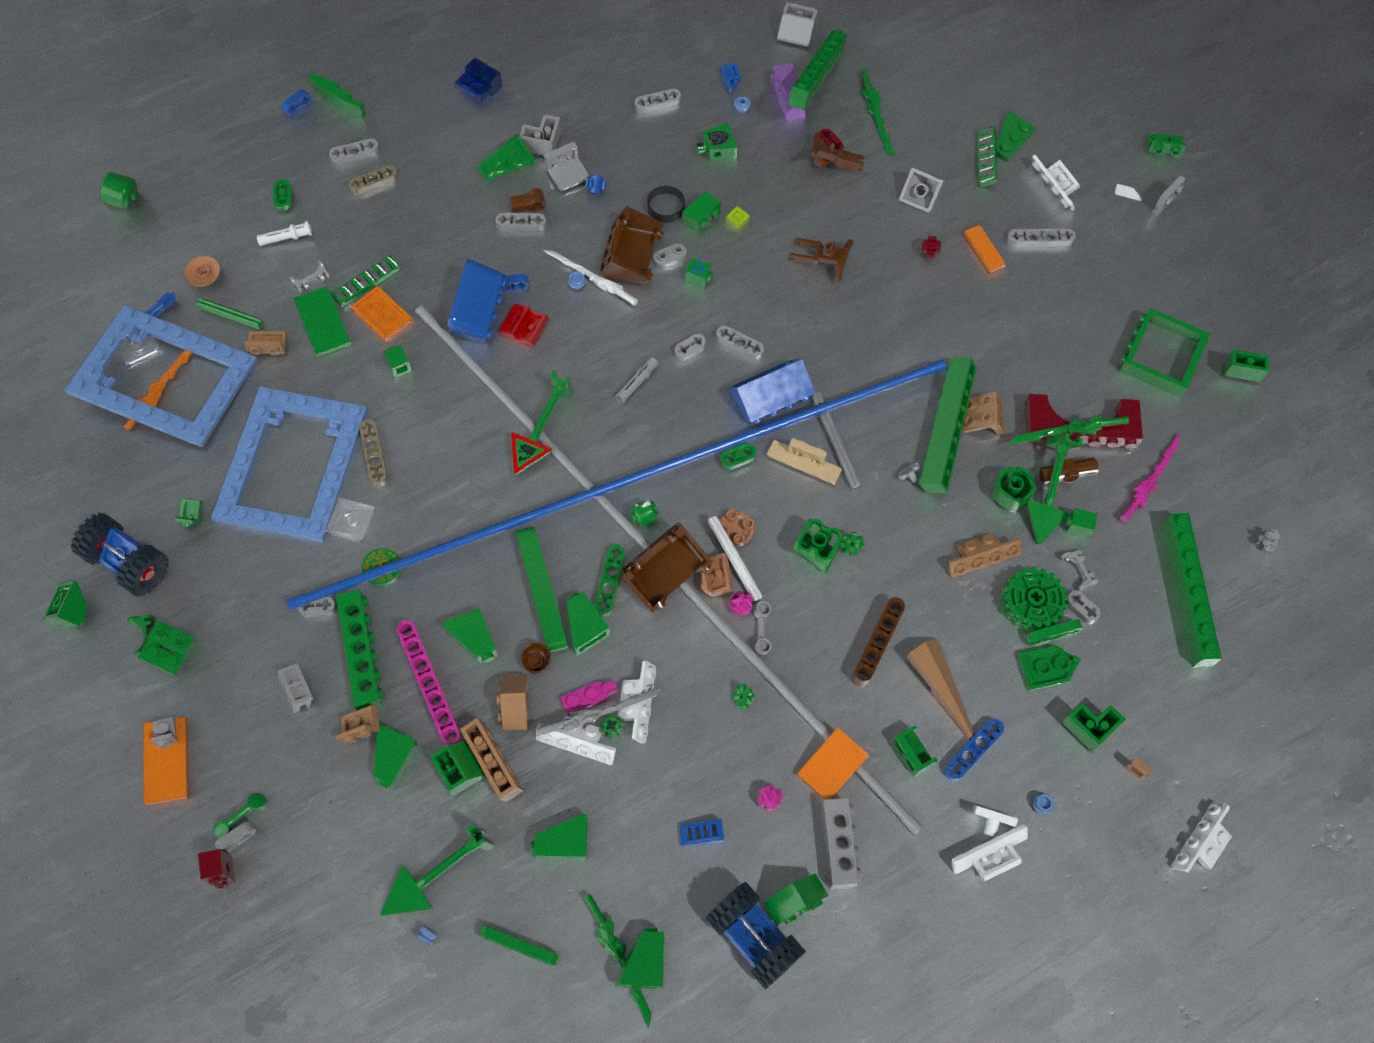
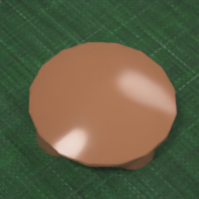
[719,509,755,547]

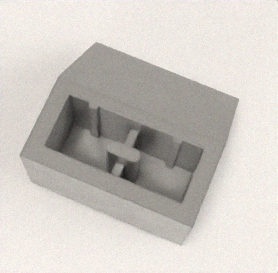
[777,2,818,47]

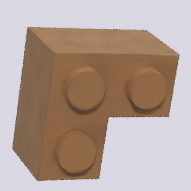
[497,674,529,730]

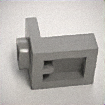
[151,717,179,749]

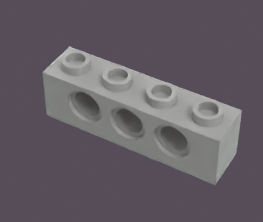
[821,798,861,889]

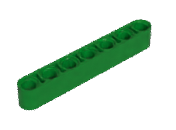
[516,526,568,653]

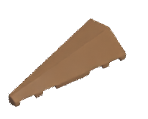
[907,638,975,739]

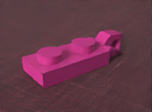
[560,680,617,716]

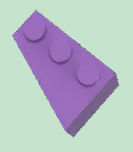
[770,63,805,121]

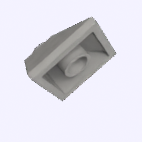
[899,167,947,213]

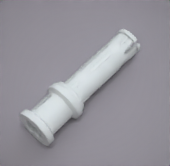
[257,220,313,246]

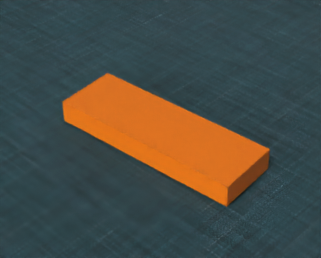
[964,225,1006,274]

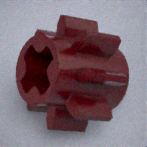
[921,236,941,258]

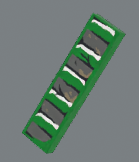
[978,125,998,187]
[331,255,401,307]

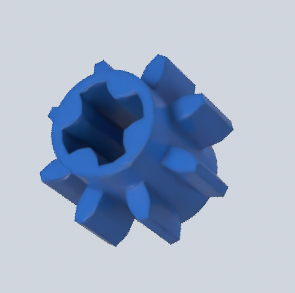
[585,174,607,194]

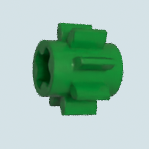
[600,713,626,740]

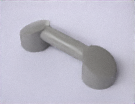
[754,601,772,655]

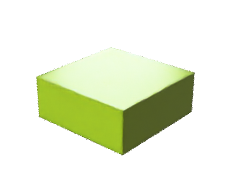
[725,206,750,230]

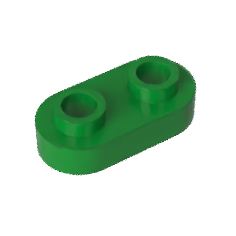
[273,179,292,211]
[720,443,756,470]

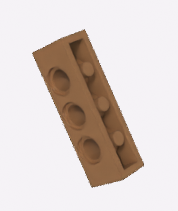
[460,718,524,802]

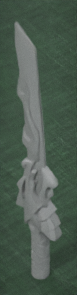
[536,687,662,736]

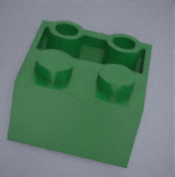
[429,740,486,797]

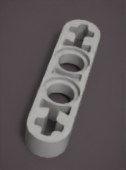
[1007,228,1076,247]

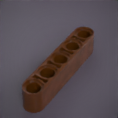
[852,597,905,687]

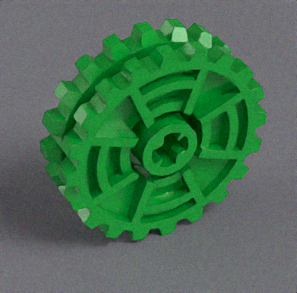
[1001,567,1068,632]

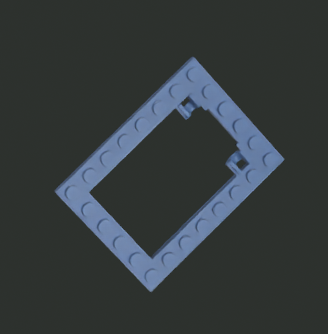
[65,305,257,447]
[211,387,368,542]

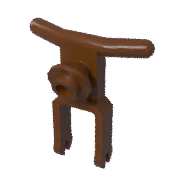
[810,133,865,173]
[788,238,854,282]

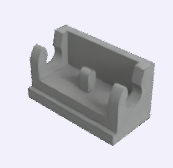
[278,663,313,714]

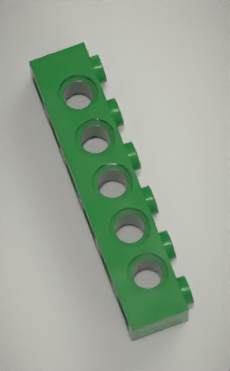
[336,590,384,710]

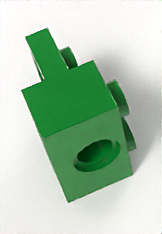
[137,620,197,677]

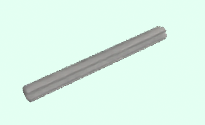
[811,391,860,489]

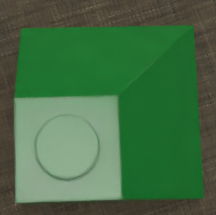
[42,580,88,628]

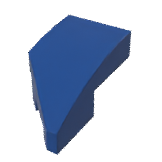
[720,63,741,92]

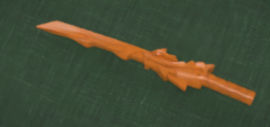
[123,350,192,431]

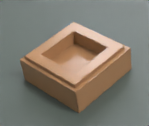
[1126,756,1153,780]

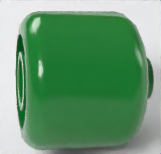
[100,172,138,210]

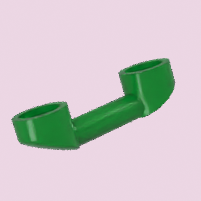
[214,793,268,839]

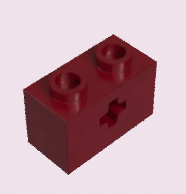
[198,849,235,889]

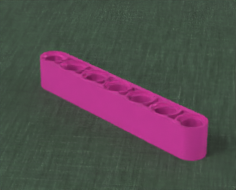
[397,620,462,746]

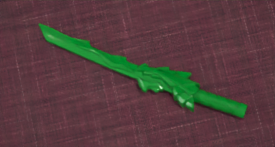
[861,68,896,157]
[1010,414,1129,445]
[583,894,652,1028]

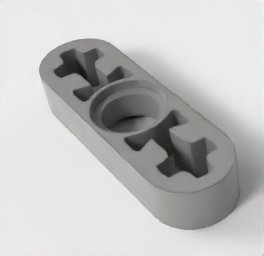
[634,89,681,114]
[329,139,379,164]
[495,213,546,231]
[716,326,764,360]

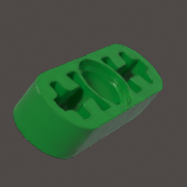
[1026,619,1083,646]

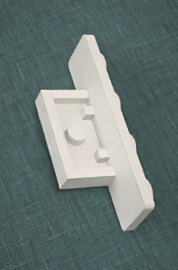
[1032,155,1080,211]
[617,661,657,744]
[535,716,616,765]
[1171,802,1232,872]
[952,824,1028,881]

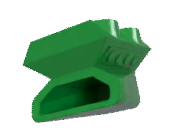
[793,518,845,574]

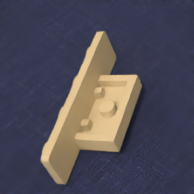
[767,438,842,485]

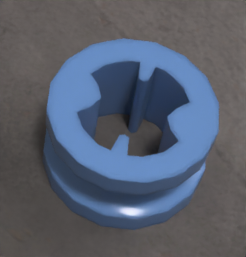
[415,926,438,946]

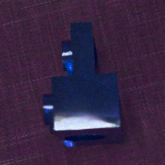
[455,57,503,102]

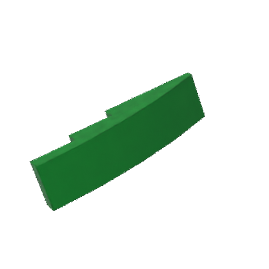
[308,73,366,118]

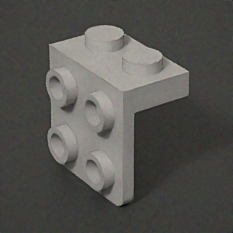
[543,142,589,191]

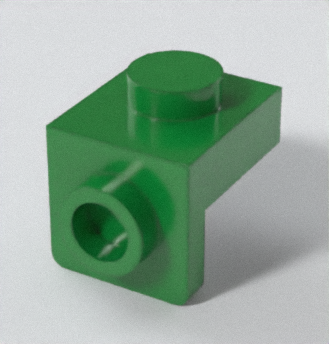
[174,498,203,527]

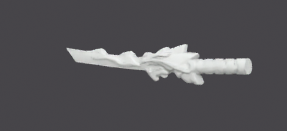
[544,250,638,306]

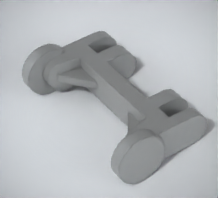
[289,260,330,294]
[1061,550,1099,591]

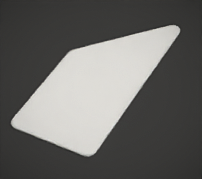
[1115,184,1143,201]

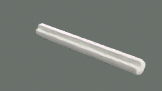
[708,516,763,602]

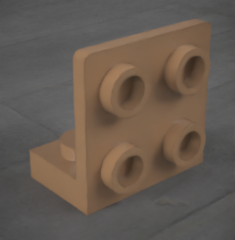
[962,392,1005,435]

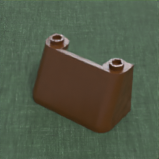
[598,206,664,285]
[620,522,713,613]

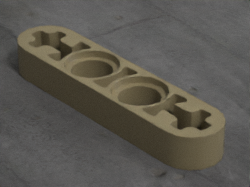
[359,419,388,487]

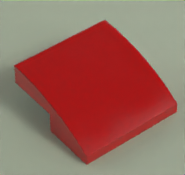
[498,303,549,347]

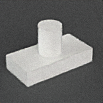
[972,805,1018,837]

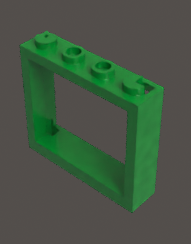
[1120,308,1211,398]

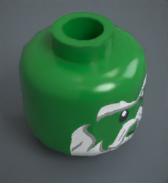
[629,499,659,527]

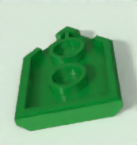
[1018,645,1081,691]

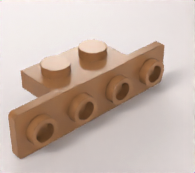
[949,533,1021,578]

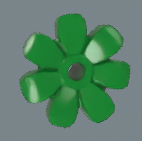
[840,532,864,555]
[732,684,755,710]

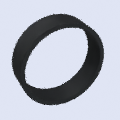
[647,186,685,223]

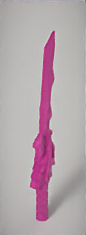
[1120,433,1180,522]

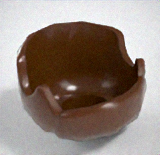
[520,642,551,674]

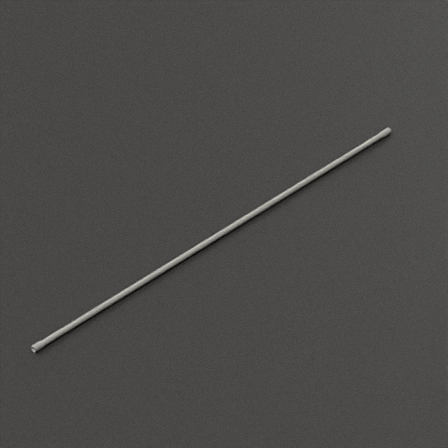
[415,305,923,835]

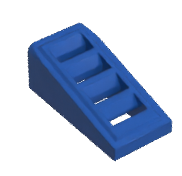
[680,819,724,847]

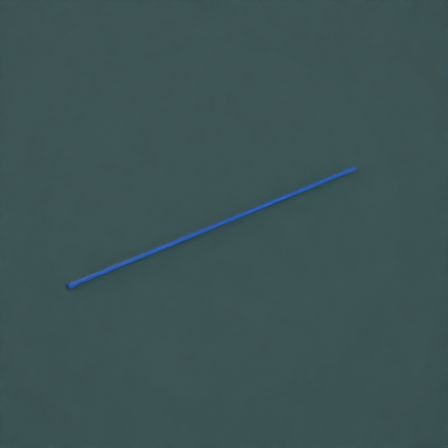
[287,359,946,611]

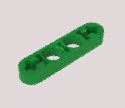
[595,544,625,617]
[478,925,560,967]

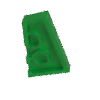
[996,111,1036,162]
[476,134,537,180]

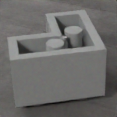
[519,115,562,155]

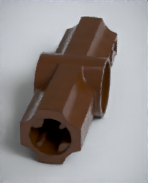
[1039,457,1099,484]

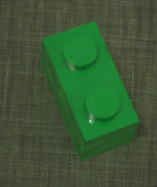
[682,191,721,233]
[1224,349,1270,382]

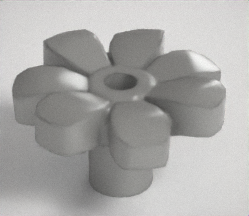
[898,462,920,483]
[1259,528,1281,552]

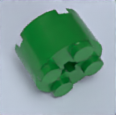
[992,466,1035,511]

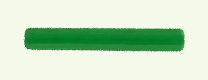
[196,298,263,329]

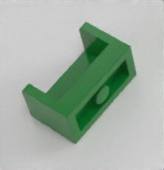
[892,725,938,777]

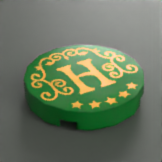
[362,548,401,587]

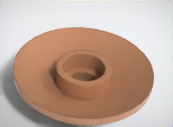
[184,256,220,287]

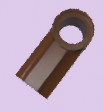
[510,188,546,212]

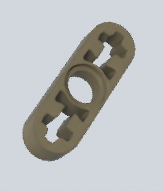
[348,165,398,195]

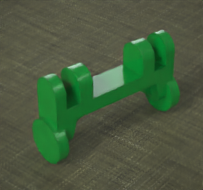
[127,614,154,657]

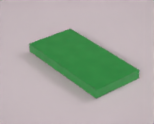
[293,286,351,358]

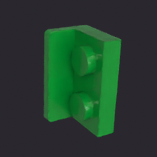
[1147,133,1186,157]

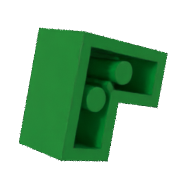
[1062,703,1126,752]
[764,873,829,926]

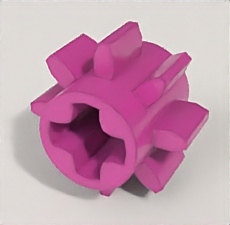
[729,591,754,615]
[757,785,784,811]

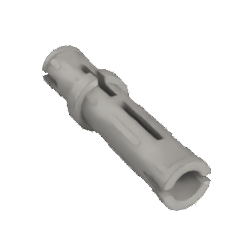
[615,357,659,403]

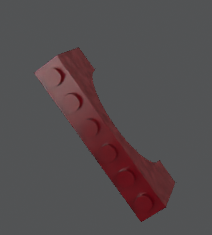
[1025,394,1143,449]

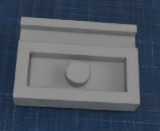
[1153,175,1186,215]

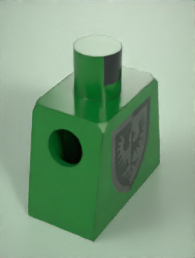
[695,123,737,161]

